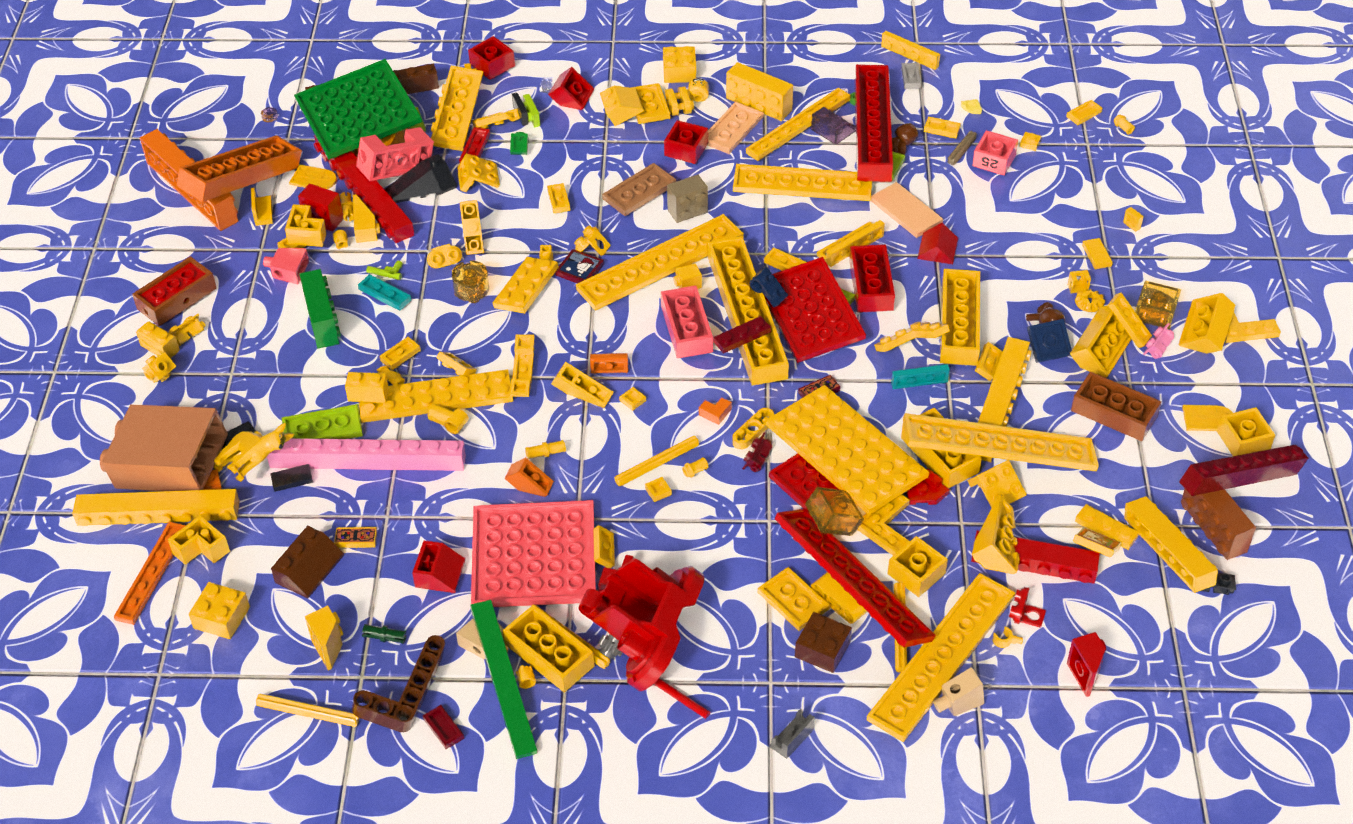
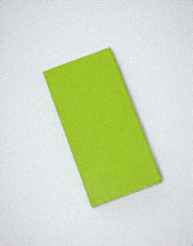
[281,404,363,439]

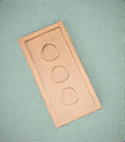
[707,102,764,154]
[871,182,943,238]

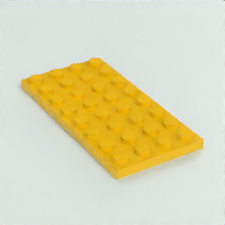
[766,385,929,515]

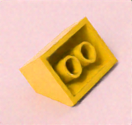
[1178,293,1236,354]

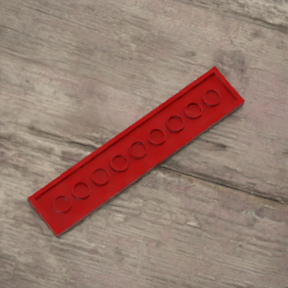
[775,509,936,648]

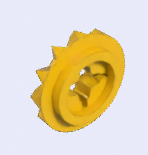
[1075,289,1105,312]

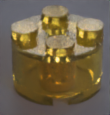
[452,260,490,303]

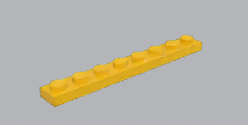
[746,88,850,161]

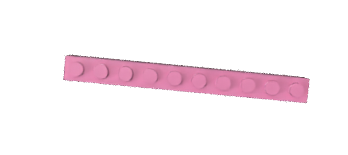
[267,439,466,471]

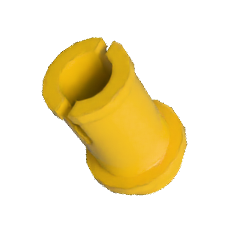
[1114,114,1135,135]
[682,457,708,478]

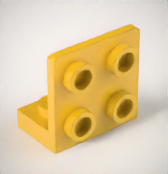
[457,153,500,192]
[967,460,1026,508]

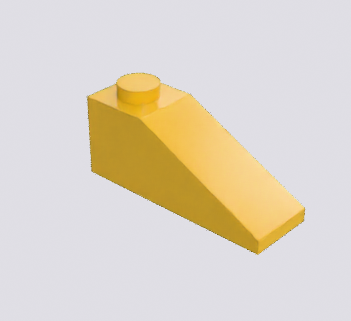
[353,194,380,243]
[551,362,613,408]

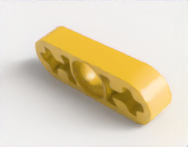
[732,408,774,450]

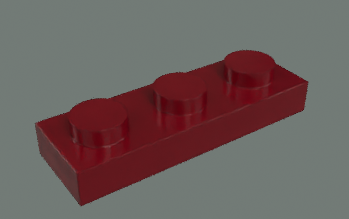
[713,316,771,354]

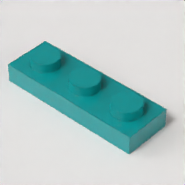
[357,274,411,311]
[891,364,950,389]

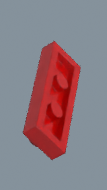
[459,127,490,163]

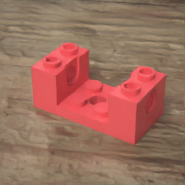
[356,127,434,181]

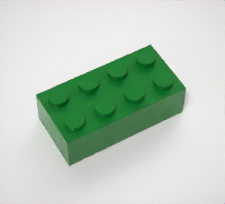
[299,269,341,349]

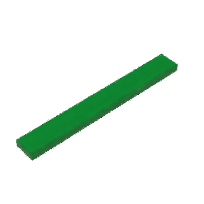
[470,600,537,759]

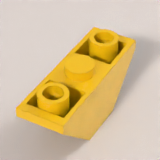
[460,200,484,255]

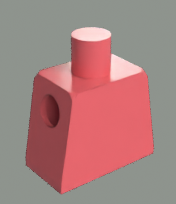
[263,248,309,285]

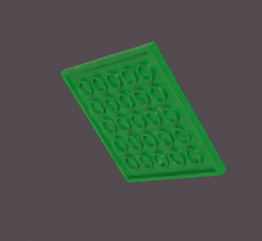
[294,58,422,160]

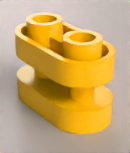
[665,87,694,116]

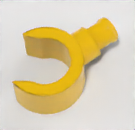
[992,626,1023,648]

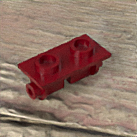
[742,432,772,472]

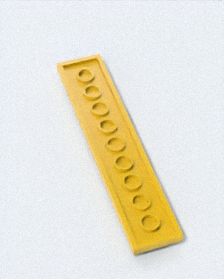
[576,214,744,311]
[903,413,1099,471]
[867,573,1015,742]

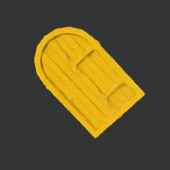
[289,165,337,189]
[1182,405,1233,431]

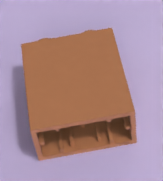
[100,404,228,491]

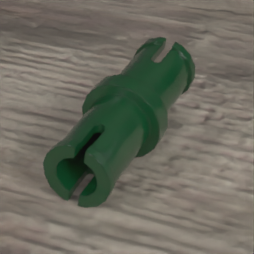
[362,624,407,644]

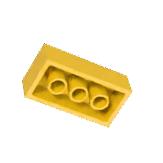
[726,62,793,121]
[901,408,982,489]
[503,605,594,693]

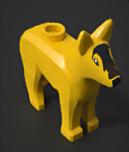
[213,423,294,482]

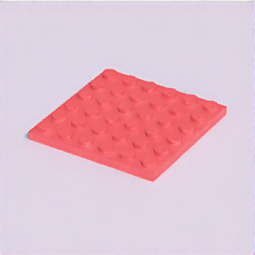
[471,500,596,607]

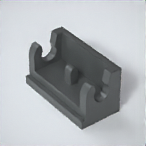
[770,709,815,759]

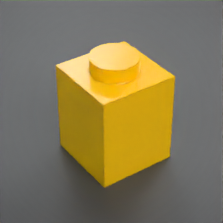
[673,263,702,289]

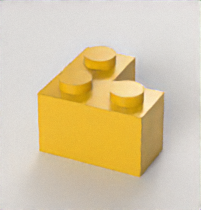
[285,204,326,247]
[168,516,230,565]

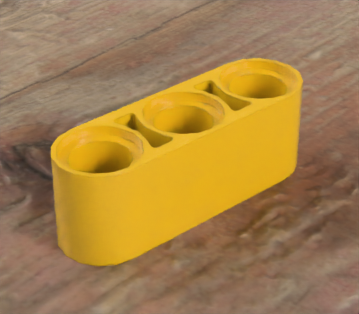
[811,572,867,624]

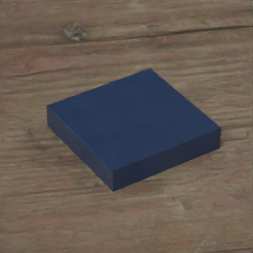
[1027,319,1072,363]

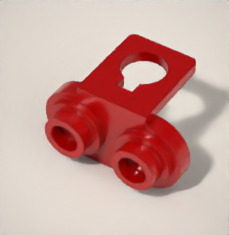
[1009,587,1046,628]

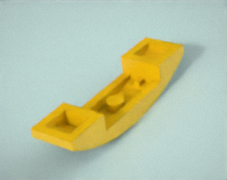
[510,334,535,397]

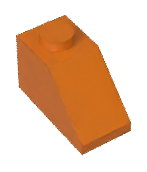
[505,457,554,497]

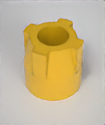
[332,230,348,249]
[539,244,554,261]
[516,665,536,689]

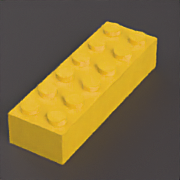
[940,269,980,366]

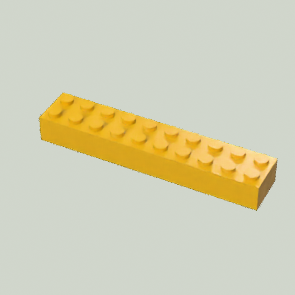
[708,236,789,386]

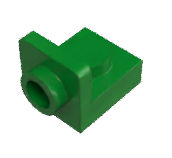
[510,132,529,155]

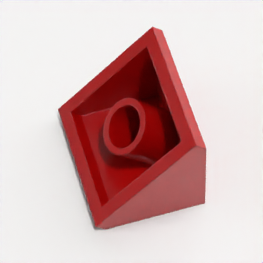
[917,223,958,265]

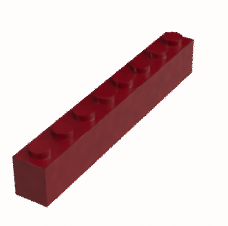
[1179,445,1309,496]

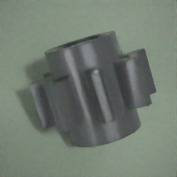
[598,634,623,659]

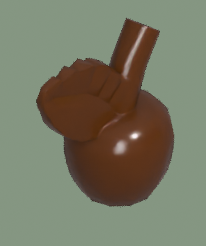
[892,123,918,155]
[1026,302,1065,324]

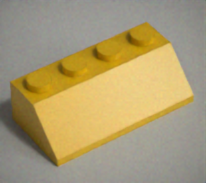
[1070,305,1131,378]

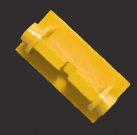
[168,314,206,346]

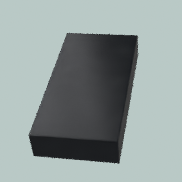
[511,92,528,126]
[270,464,313,492]

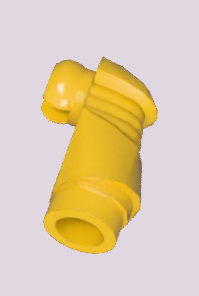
[376,366,405,386]

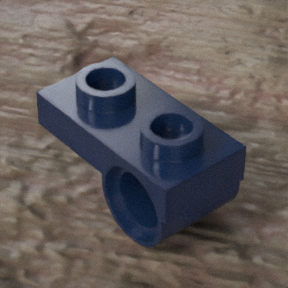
[750,266,788,307]

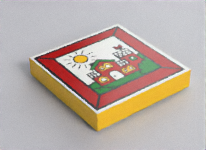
[1073,527,1122,557]

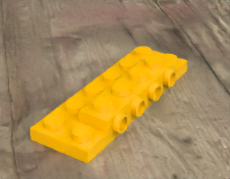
[431,66,483,151]

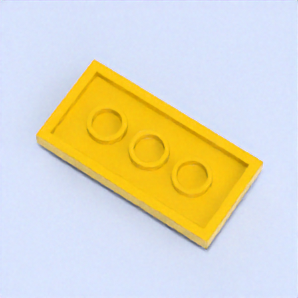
[492,257,559,314]

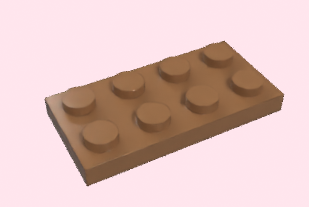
[602,163,677,216]

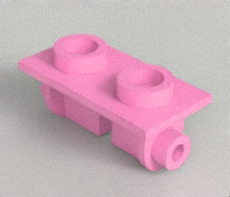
[1143,323,1174,359]

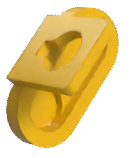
[574,225,610,256]
[427,244,462,269]

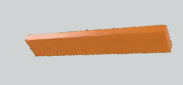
[114,522,186,625]

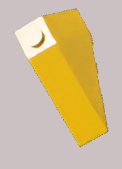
[972,495,1019,574]

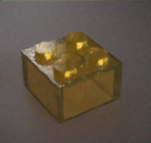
[1135,280,1182,329]
[805,487,864,536]

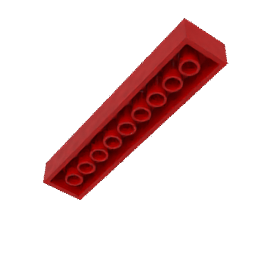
[854,64,893,182]

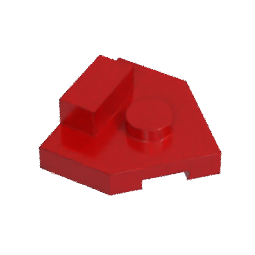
[907,468,950,505]

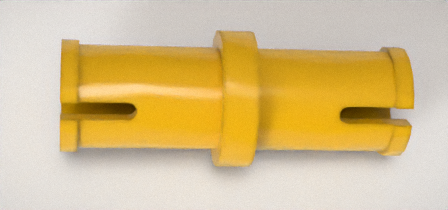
[340,192,354,222]
[525,440,566,459]

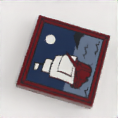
[555,249,604,284]

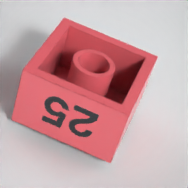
[972,130,1018,176]

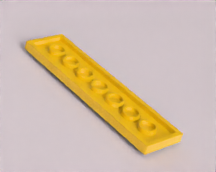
[733,164,872,201]
[359,369,513,423]

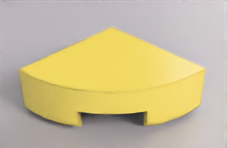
[961,99,982,114]

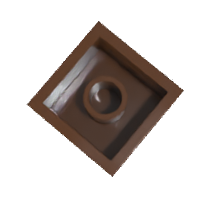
[795,611,852,673]

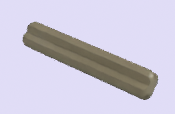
[947,131,977,165]

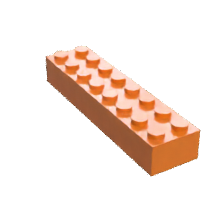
[140,129,238,231]
[177,135,302,202]

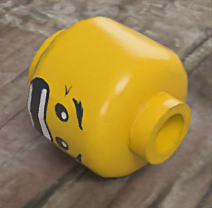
[688,78,709,102]

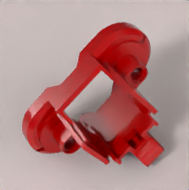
[578,558,705,691]

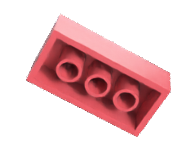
[661,286,713,359]

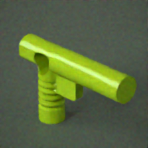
[366,260,403,280]

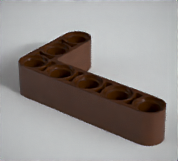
[352,635,445,733]

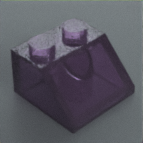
[811,107,856,145]

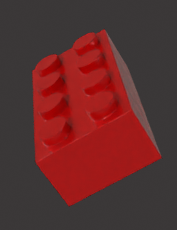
[849,244,895,312]

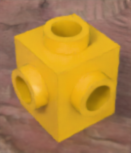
[142,352,177,383]

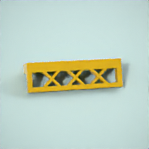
[817,220,885,267]

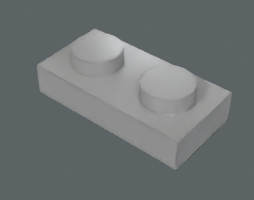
[901,63,921,89]

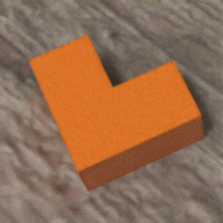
[699,397,732,425]

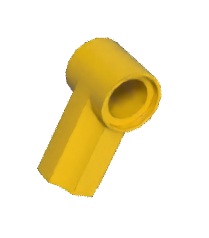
[427,404,469,434]

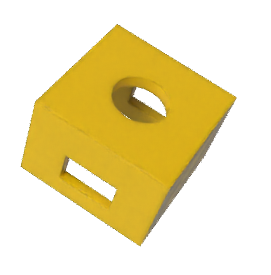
[1067,270,1091,293]

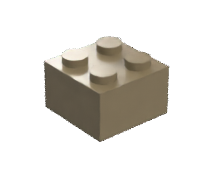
[667,174,708,223]

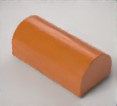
[590,353,628,373]

